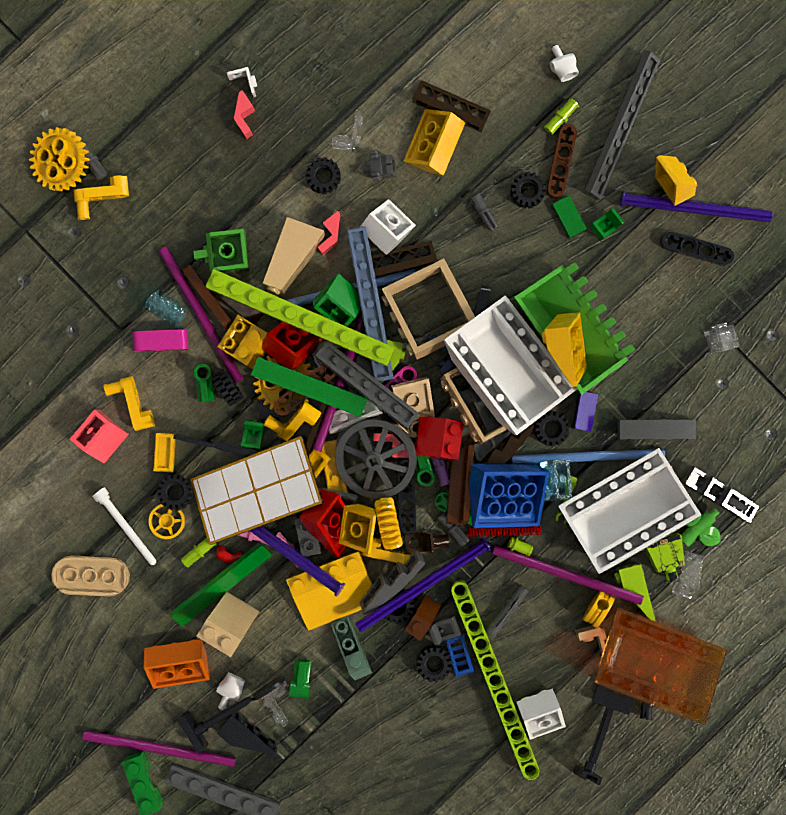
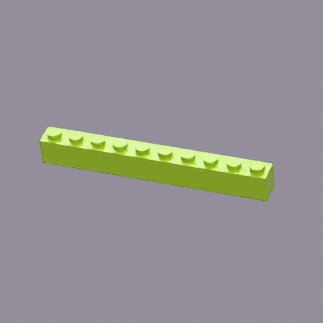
[206,269,395,367]

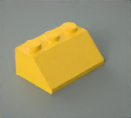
[404,109,465,175]

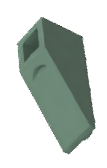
[330,615,372,680]

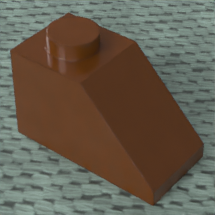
[404,595,441,641]

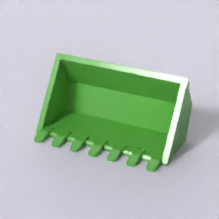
[513,263,635,395]

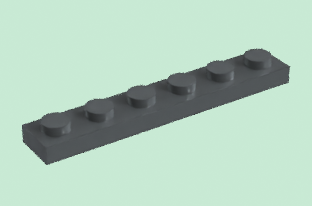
[315,341,419,430]
[165,763,280,815]

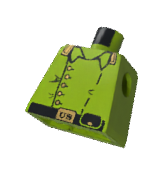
[644,533,685,581]

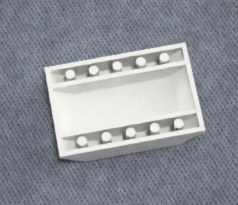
[444,295,577,436]
[558,448,701,574]

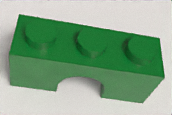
[121,751,164,815]

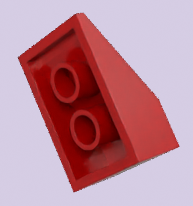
[262,306,323,370]
[299,488,347,559]

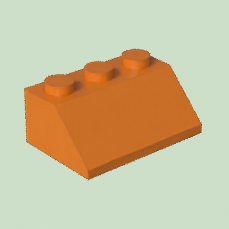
[144,639,210,689]

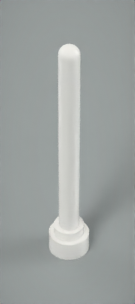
[92,487,156,565]

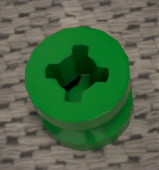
[434,491,448,511]

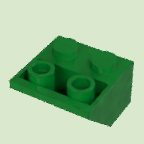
[313,273,361,327]

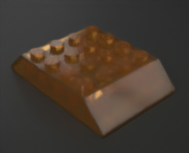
[594,608,727,725]

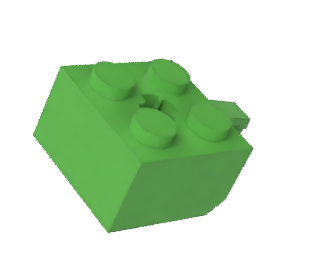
[193,229,250,273]

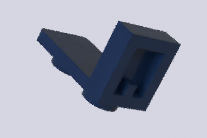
[426,334,454,375]

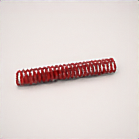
[467,525,542,537]

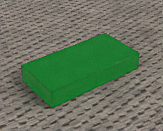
[552,195,587,239]

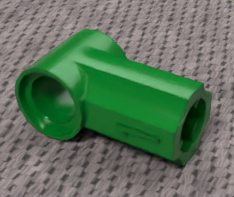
[194,364,215,402]
[415,455,434,486]
[289,659,311,699]

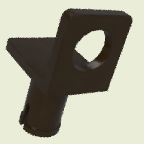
[404,532,449,554]

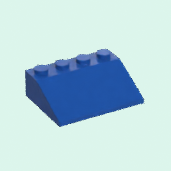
[469,464,550,528]

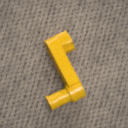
[73,176,129,220]
[104,376,155,431]
[263,401,321,441]
[362,536,412,584]

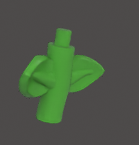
[681,508,721,547]

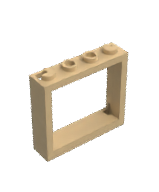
[381,258,475,360]
[441,368,507,445]

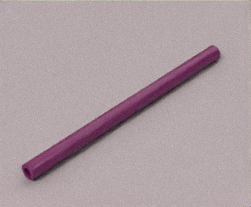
[158,247,243,383]
[312,310,365,452]
[493,545,644,605]
[82,730,236,767]

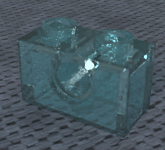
[540,459,572,501]

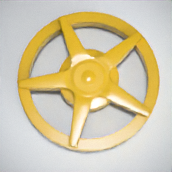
[149,504,185,539]

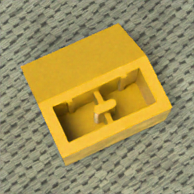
[217,315,267,369]

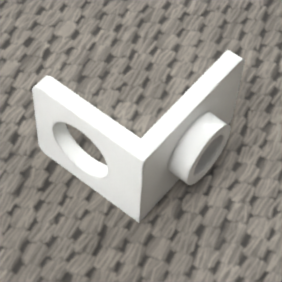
[227,67,257,97]

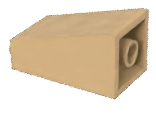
[263,217,326,295]
[196,592,259,657]

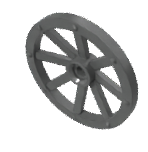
[336,418,417,499]

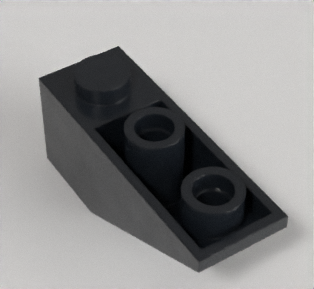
[217,712,278,755]

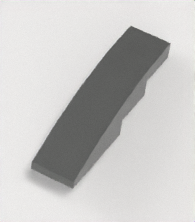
[618,420,696,439]
[682,466,760,523]
[360,550,425,615]

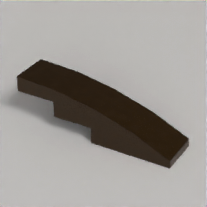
[484,425,534,464]

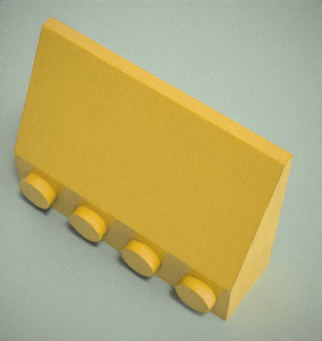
[542,312,587,387]
[286,550,373,631]

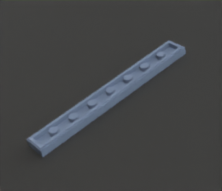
[347,226,394,382]

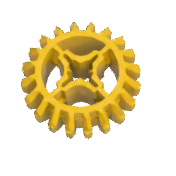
[375,497,403,550]

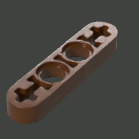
[547,124,577,199]
[182,264,233,330]
[274,364,336,416]

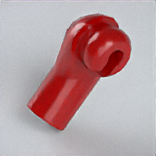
[216,546,243,564]

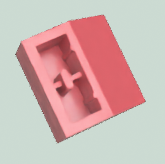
[69,409,129,464]

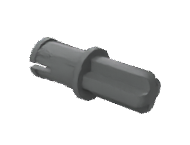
[83,145,107,180]
[470,194,498,231]
[437,511,469,546]

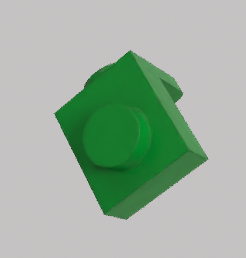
[589,208,624,241]
[241,420,265,451]

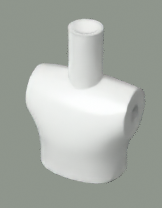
[550,45,579,82]
[216,672,246,710]

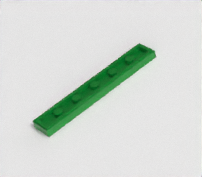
[251,357,368,417]
[169,542,272,627]

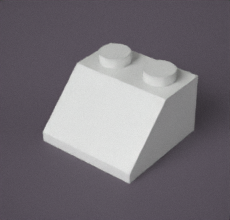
[360,199,416,255]
[517,688,566,740]

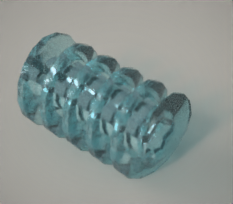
[144,289,187,328]

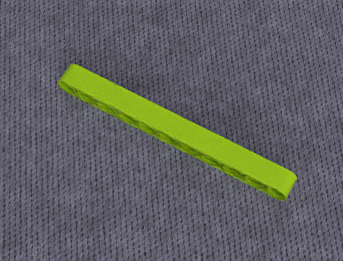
[451,579,539,780]

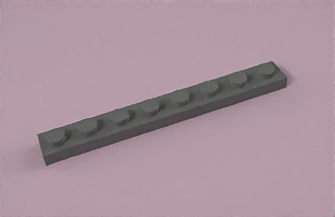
[585,51,660,200]

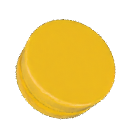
[583,591,615,628]

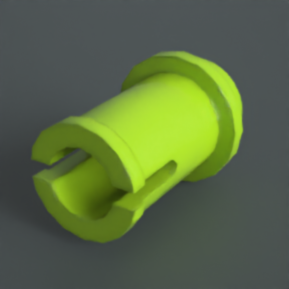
[507,537,533,557]

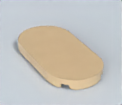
[51,556,130,596]

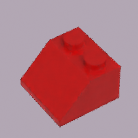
[415,417,464,462]

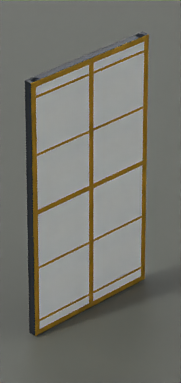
[190,436,323,545]

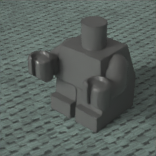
[363,150,397,181]

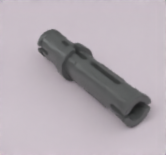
[485,584,529,638]

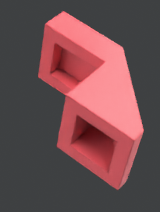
[234,90,255,139]
[318,211,341,255]
[373,433,409,458]

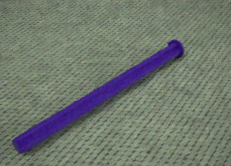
[620,191,773,222]
[250,526,345,597]
[356,538,491,632]

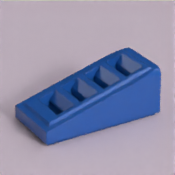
[445,634,475,677]

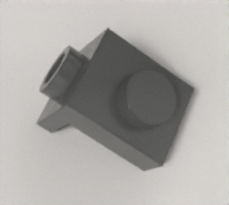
[429,616,462,645]

